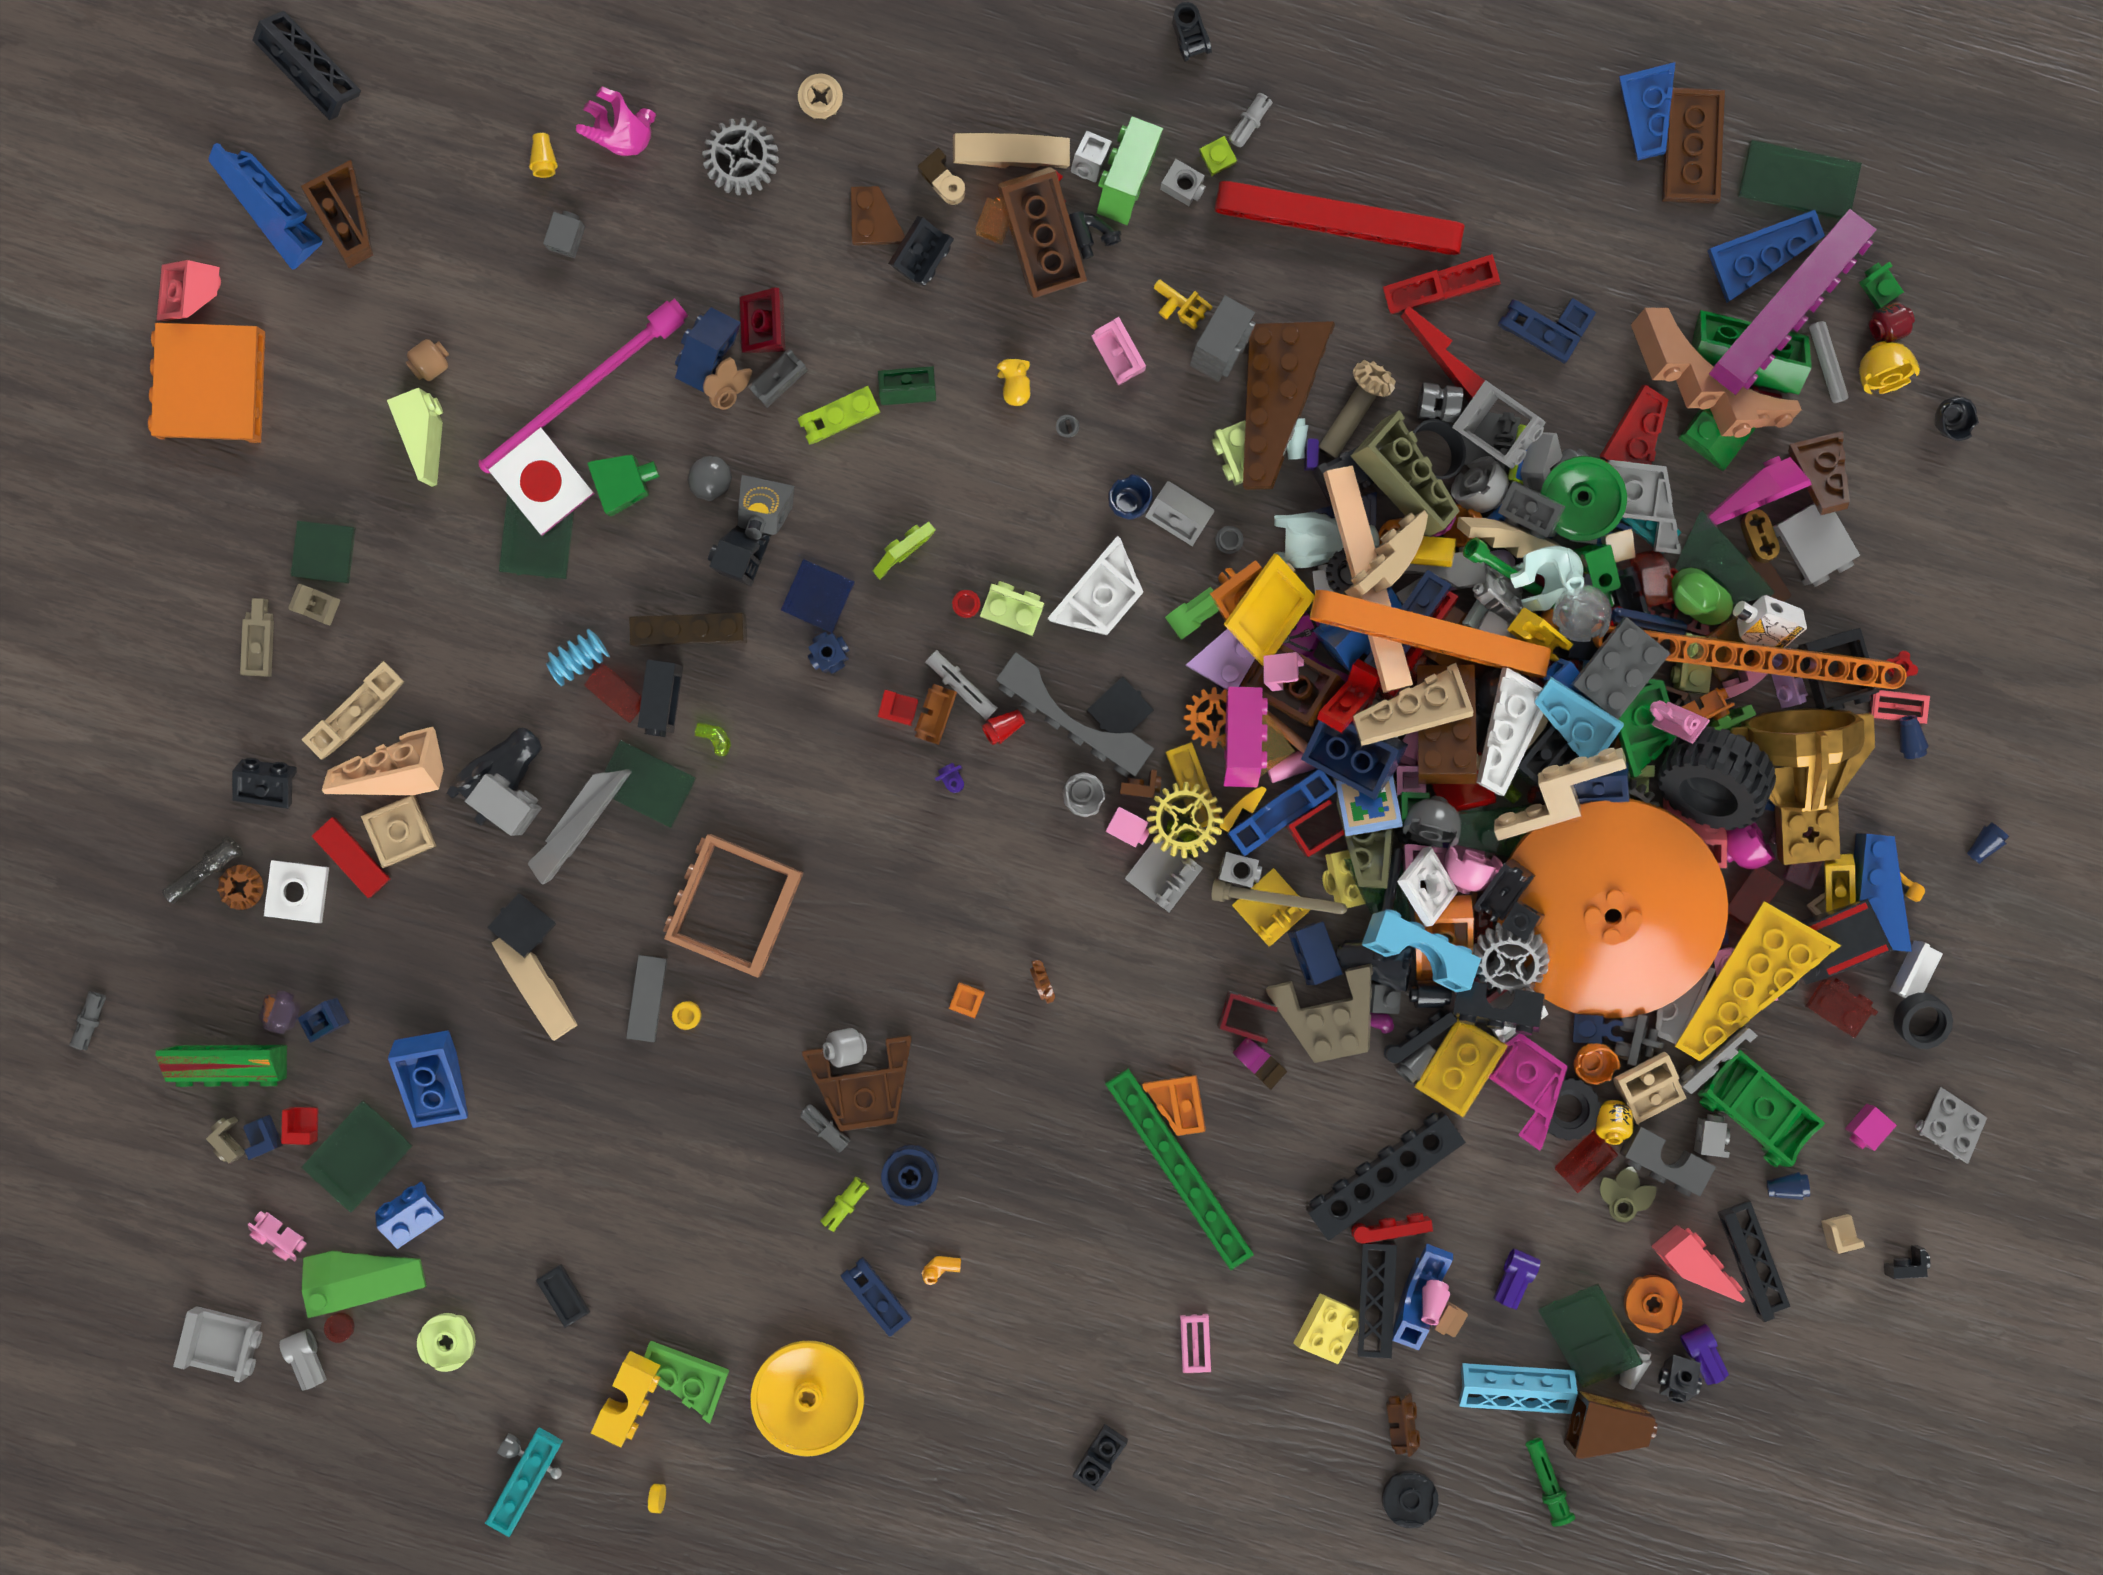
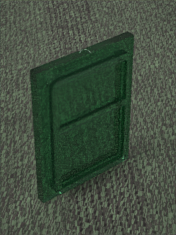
[499,494,574,579]
[301,1100,413,1213]
[1538,1284,1643,1388]

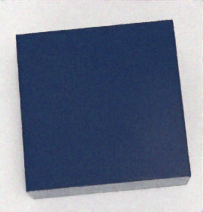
[1556,298,1596,338]

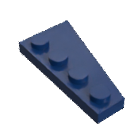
[1707,210,1825,303]

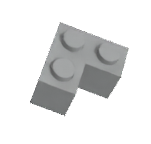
[465,773,542,836]

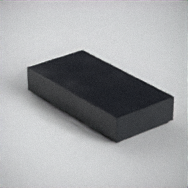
[536,1264,590,1328]

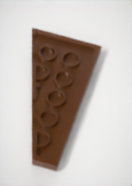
[1243,321,1335,490]

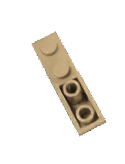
[1345,510,1428,598]

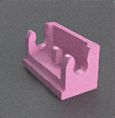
[1091,317,1146,385]

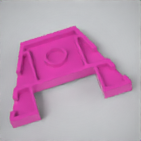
[1489,1034,1568,1151]

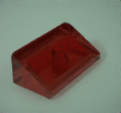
[1555,1131,1618,1193]

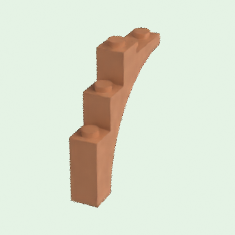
[1631,308,1802,438]

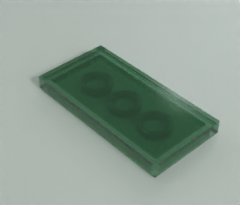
[1738,140,1862,219]

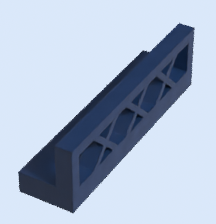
[1364,570,1452,669]

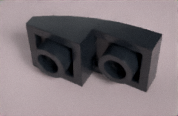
[1072,1424,1128,1491]

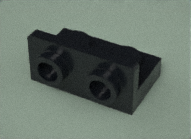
[232,758,297,809]

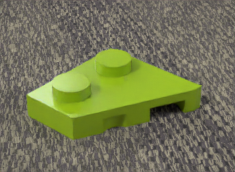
[873,522,936,579]

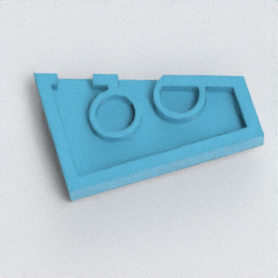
[1534,677,1624,758]

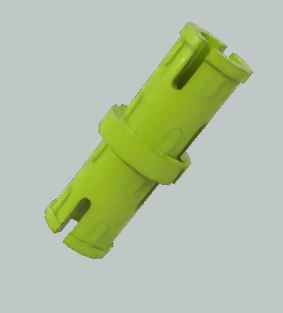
[820,1177,869,1232]

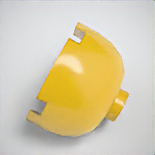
[1859,341,1920,394]

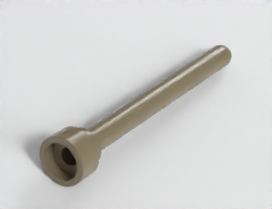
[1212,878,1347,914]

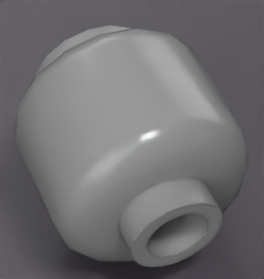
[823,1028,867,1067]

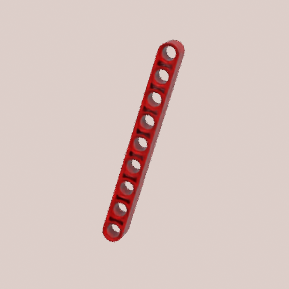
[1214,181,1465,255]

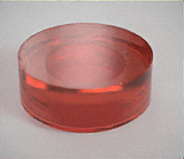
[324,1313,355,1343]

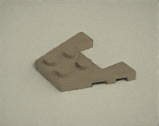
[1266,964,1373,1063]

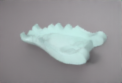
[1274,512,1379,568]

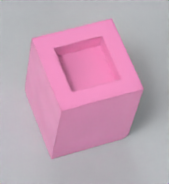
[1264,652,1304,691]

